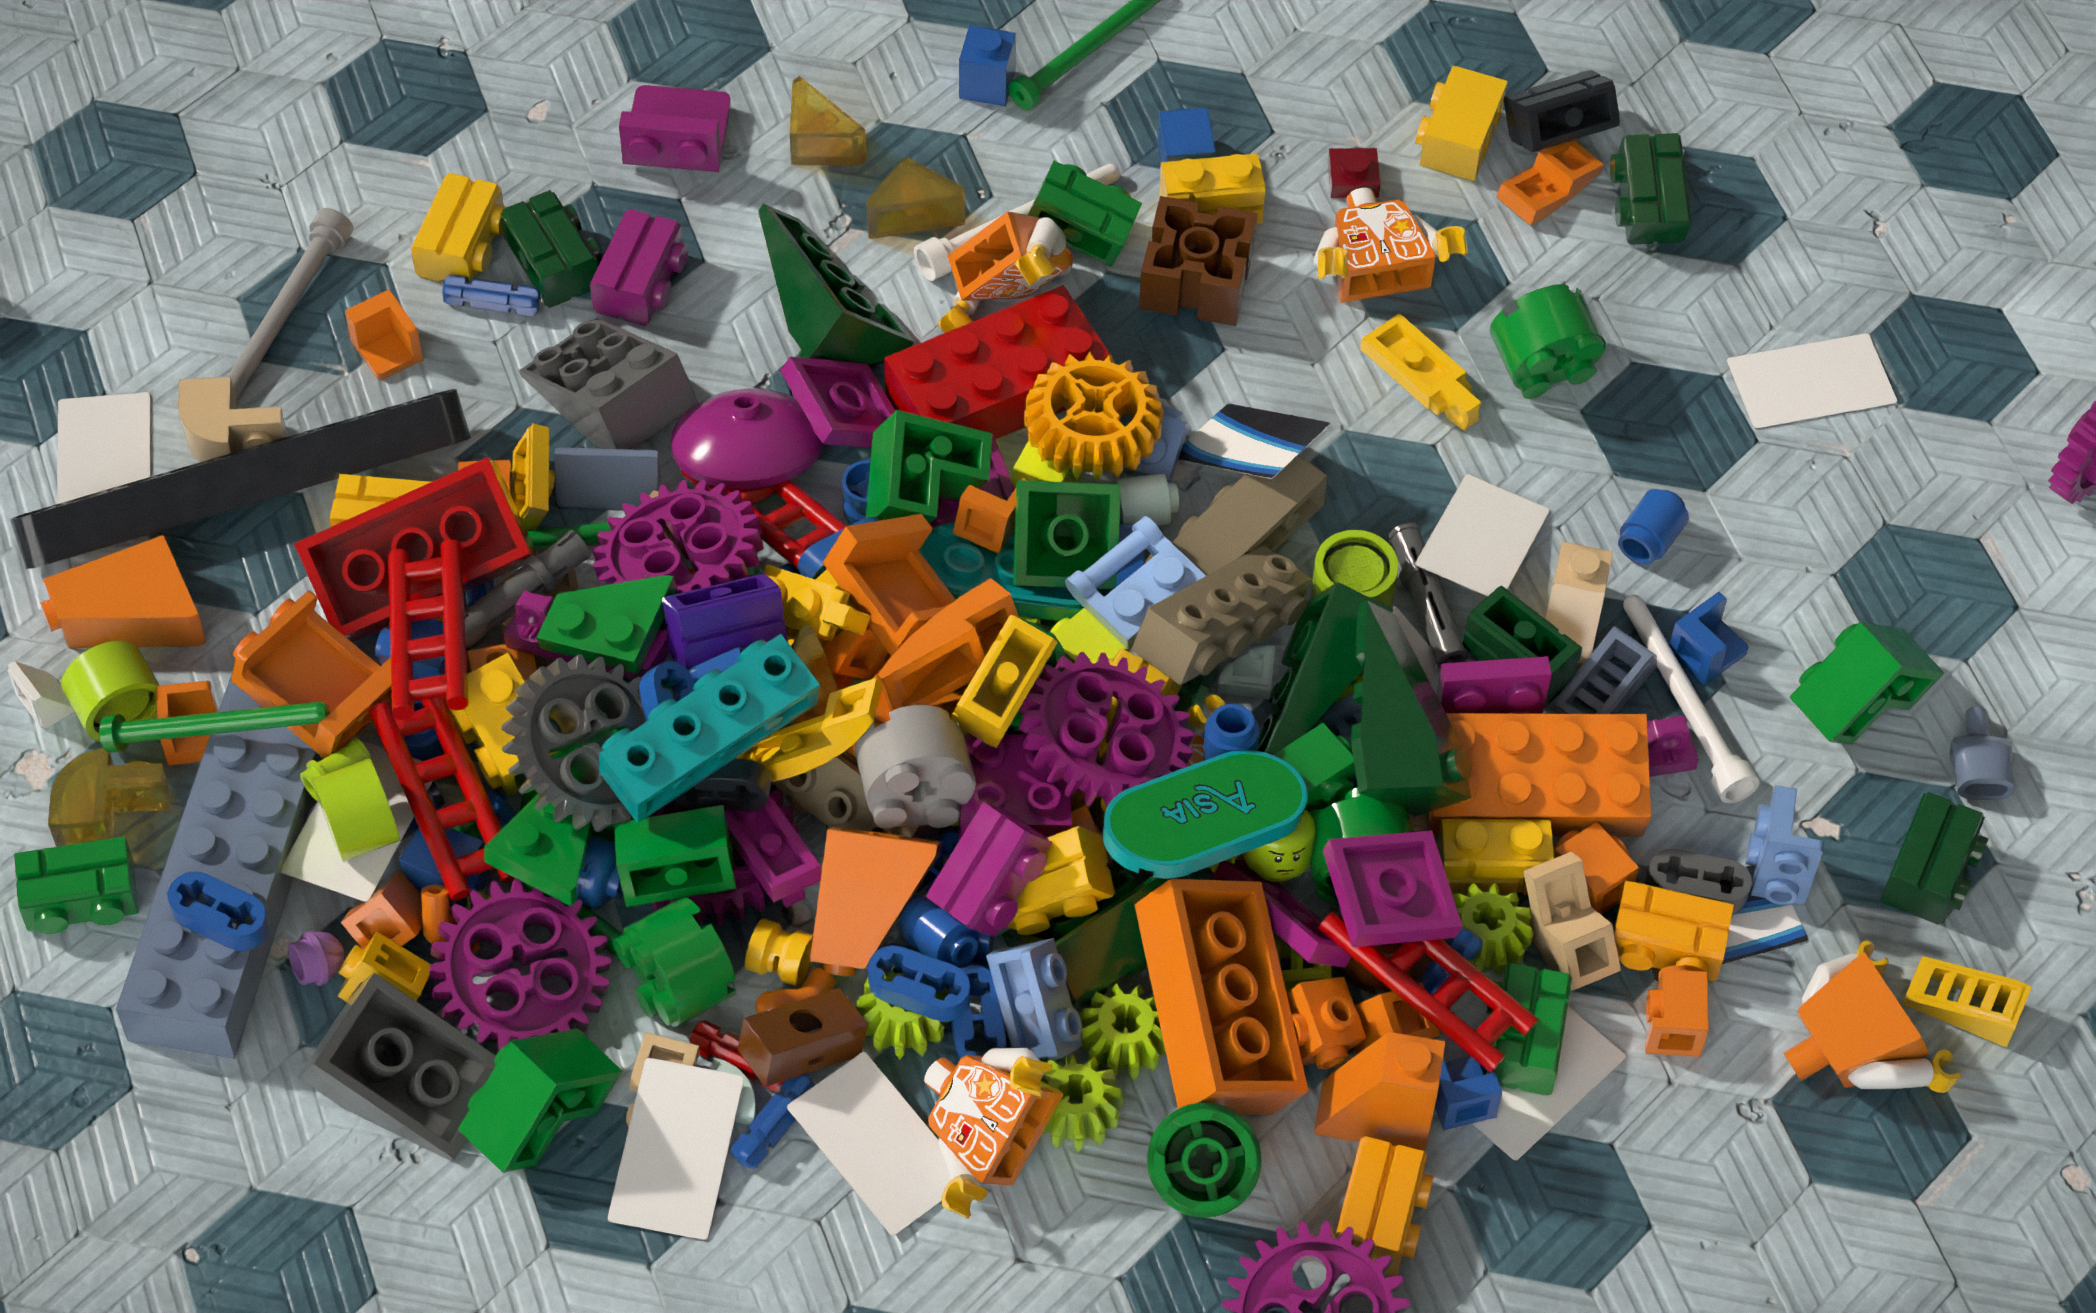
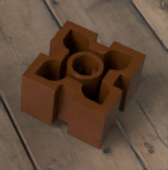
[1139,196,1257,326]

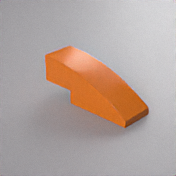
[877,578,1019,711]

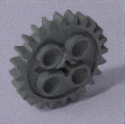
[501,655,645,832]

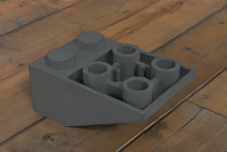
[519,318,699,450]

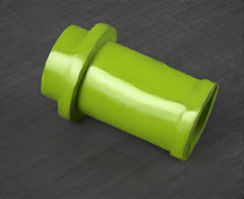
[300,738,374,801]

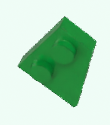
[536,575,678,673]
[484,793,593,906]

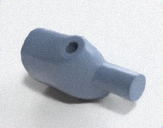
[1949,706,2015,800]

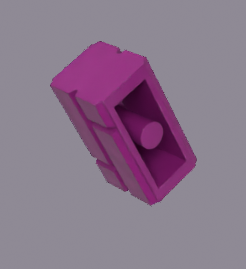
[590,209,688,326]
[926,801,1052,937]

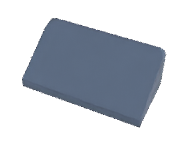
[554,447,661,510]

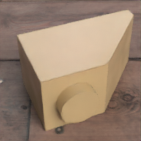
[1545,541,1613,669]

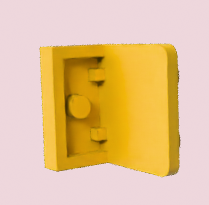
[449,653,558,798]

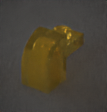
[48,748,170,847]

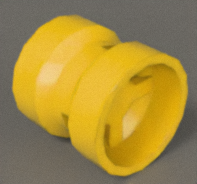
[745,918,813,987]

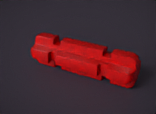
[689,1020,785,1092]

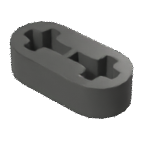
[1646,849,1752,914]

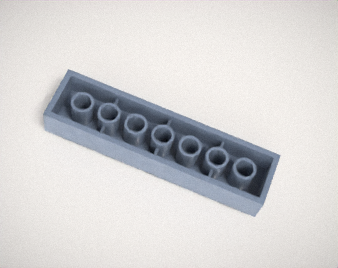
[116,671,324,1059]

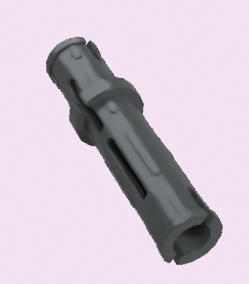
[1388,523,1469,669]
[464,530,591,651]

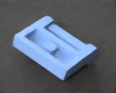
[1065,516,1206,650]

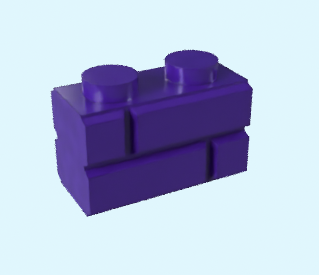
[662,573,788,669]

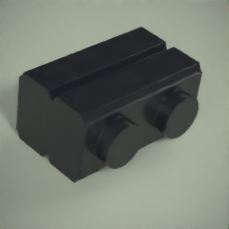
[1504,70,1620,152]

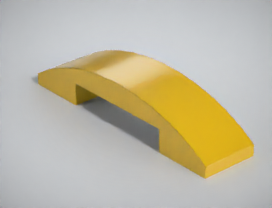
[736,677,882,782]

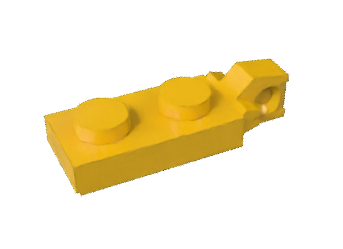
[1360,314,1481,431]
[763,565,871,642]

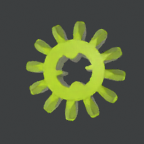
[1443,882,1533,977]
[856,970,950,1060]
[1080,983,1166,1081]
[1040,1052,1123,1152]

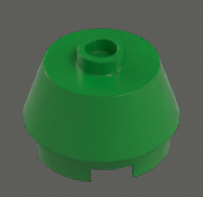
[1147,1102,1262,1218]

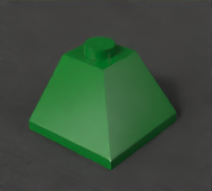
[1013,480,1121,589]

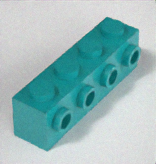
[599,634,820,823]

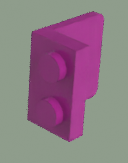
[619,85,731,172]
[958,734,1072,842]

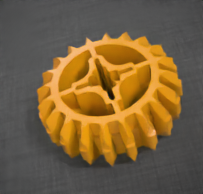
[1024,352,1163,482]

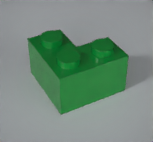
[866,410,992,524]
[1789,621,1944,745]
[458,1029,623,1173]

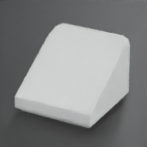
[7,661,75,729]

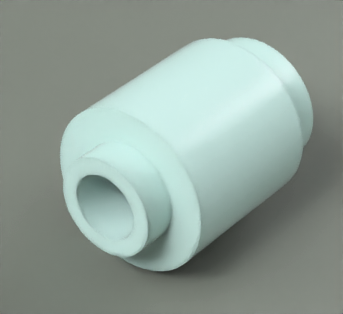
[1115,474,1179,526]

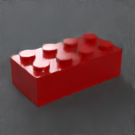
[884,285,1110,439]
[294,457,537,642]

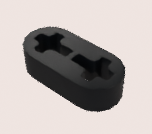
[673,758,773,812]

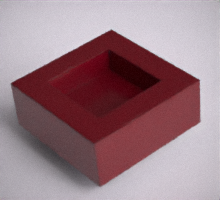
[1328,148,1381,198]

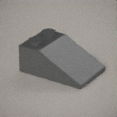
[298,973,496,1161]

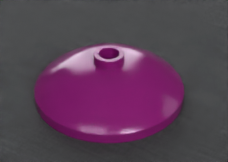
[671,388,824,490]

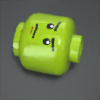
[1243,810,1316,882]

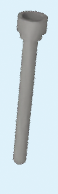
[227,208,354,400]

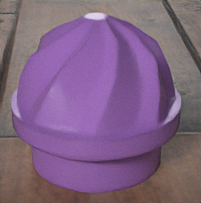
[288,931,345,986]

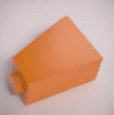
[40,535,206,648]
[810,826,943,976]
[1314,1032,1445,1152]

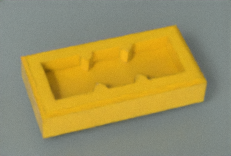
[512,423,555,531]

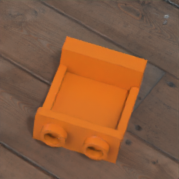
[822,514,956,656]
[231,590,392,758]

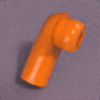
[421,884,480,955]
[755,968,836,1025]

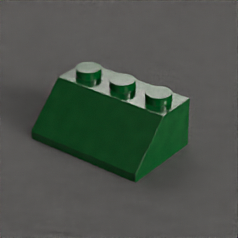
[1001,859,1189,1006]

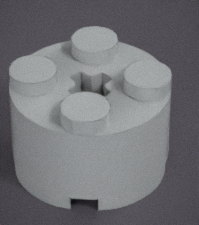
[855,705,976,828]

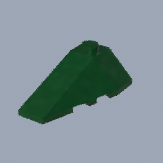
[758,203,915,366]
[1258,582,1394,755]
[1351,600,1471,817]

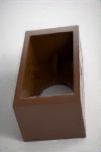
[738,988,868,1087]

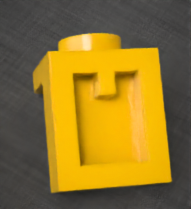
[337,932,431,1002]

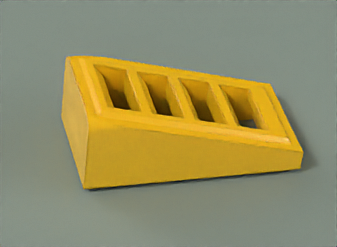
[1902,956,2032,1048]

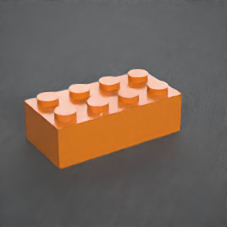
[1427,713,1651,837]
[1134,879,1309,1115]

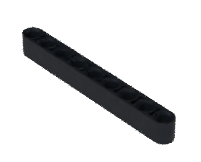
[10,389,471,569]

